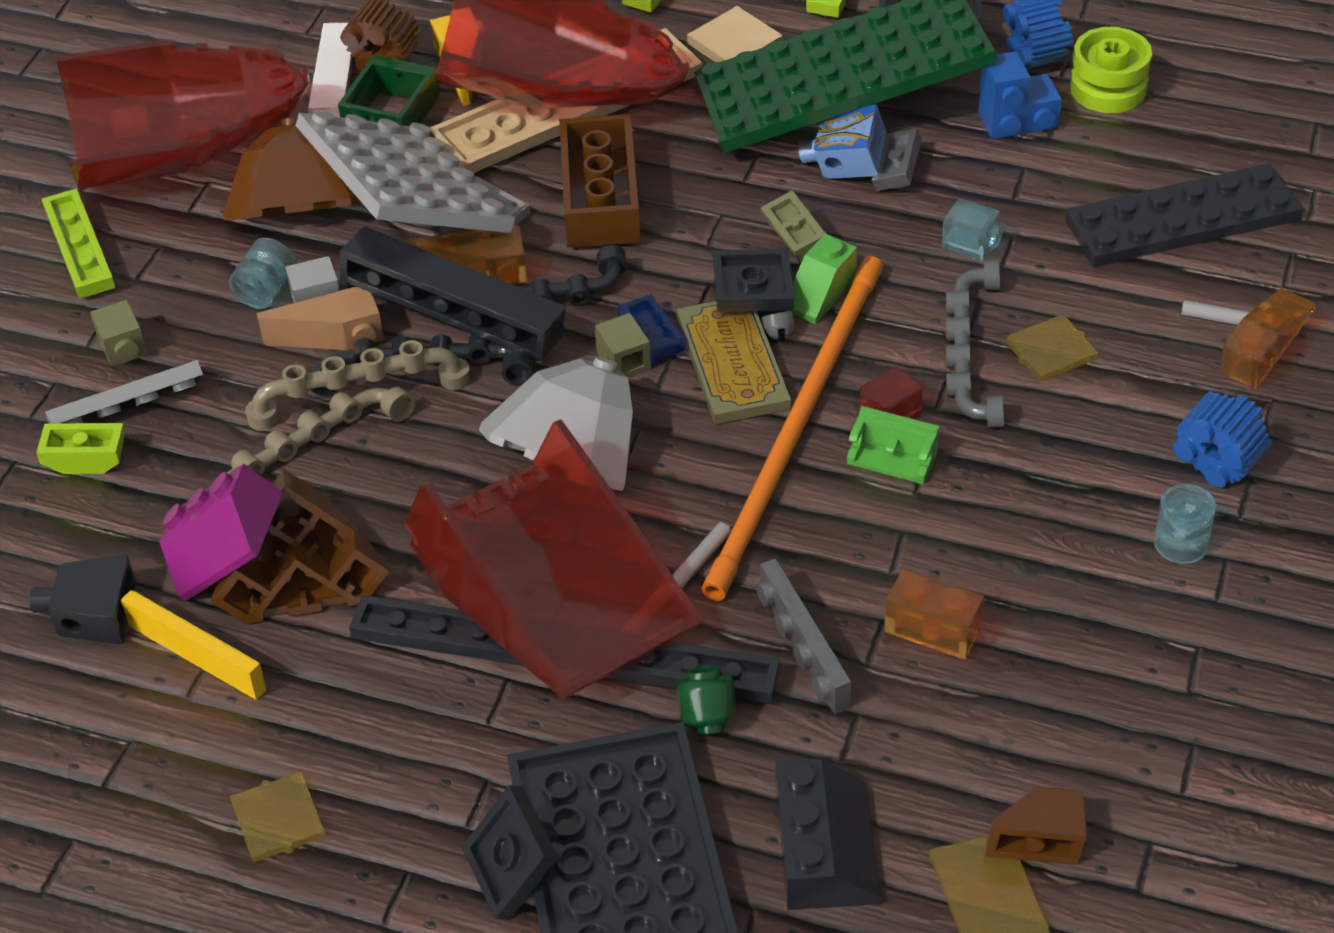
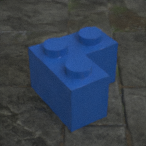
[978,51,1062,139]

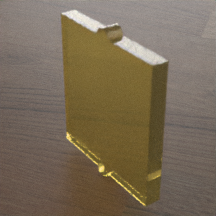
[1005,314,1098,382]
[230,772,325,862]

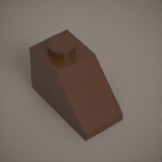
[984,787,1087,865]

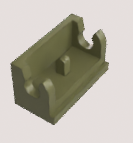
[760,190,826,265]

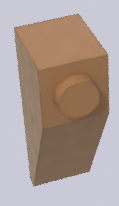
[256,287,384,350]

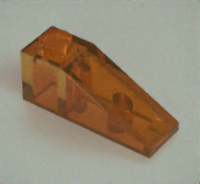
[408,225,527,284]
[1221,288,1316,389]

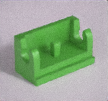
[847,406,939,484]

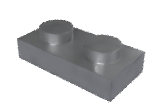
[872,128,921,191]

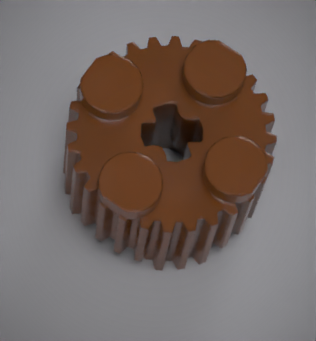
[340,0,421,72]

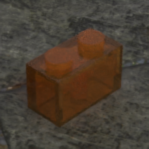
[885,569,984,660]

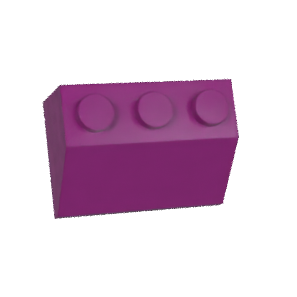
[159,463,283,601]

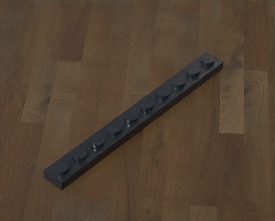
[349,595,780,704]

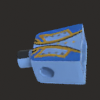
[799,104,887,179]

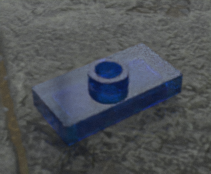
[617,294,686,363]

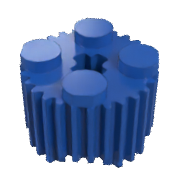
[1003,0,1073,69]
[1172,391,1272,488]

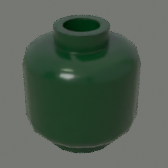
[677,666,737,734]

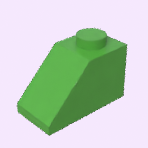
[785,234,857,324]

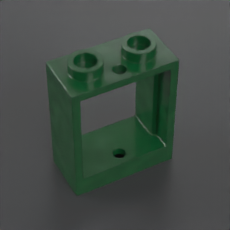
[338,54,440,126]

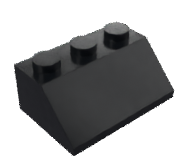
[775,759,882,910]

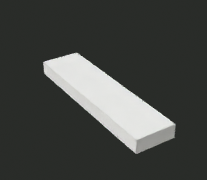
[308,23,354,117]

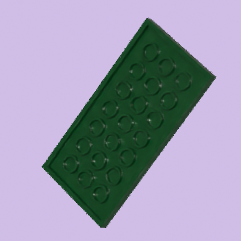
[694,0,998,153]

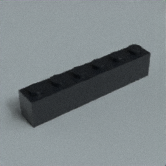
[340,226,566,361]

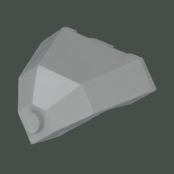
[479,356,633,491]

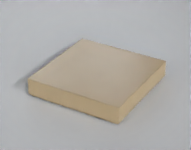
[687,6,783,62]

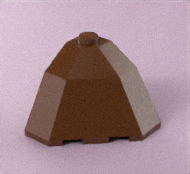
[223,117,363,221]
[211,469,390,624]

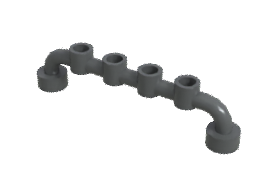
[946,259,1004,428]

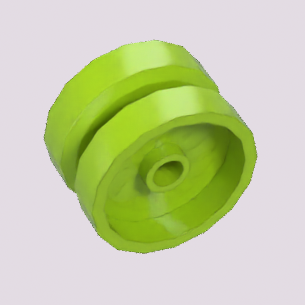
[1070,27,1152,113]

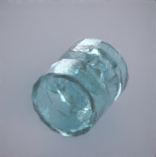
[228,238,296,309]
[1154,484,1217,564]

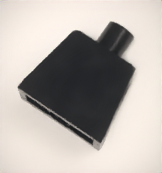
[29,555,136,644]

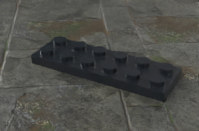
[1065,163,1302,267]

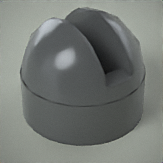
[762,311,794,340]

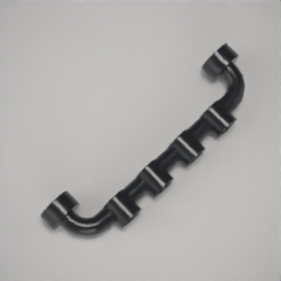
[519,245,628,306]
[308,334,533,395]

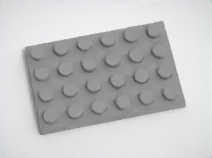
[296,111,515,233]

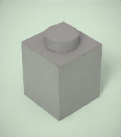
[285,256,346,303]

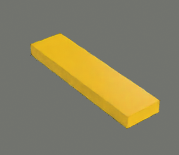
[121,590,266,700]

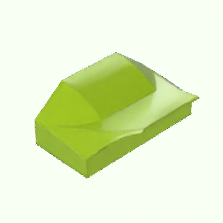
[36,423,125,474]

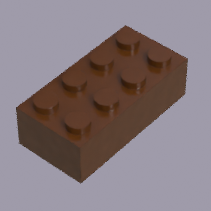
[559,114,641,248]

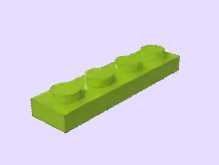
[42,188,115,299]

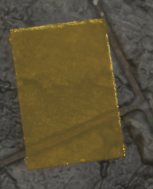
[929,836,1050,933]

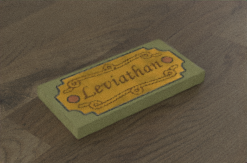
[676,301,791,425]

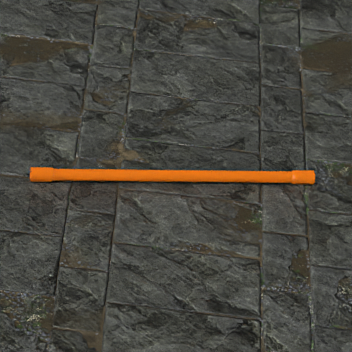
[701,256,883,601]

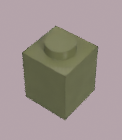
[90,299,148,367]
[595,313,651,377]

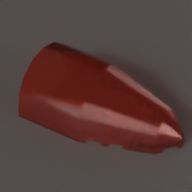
[435,0,690,110]
[55,40,309,191]

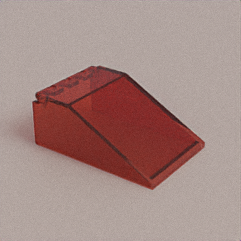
[404,419,704,700]

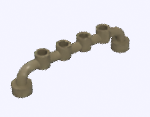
[245,340,471,431]
[227,387,416,476]

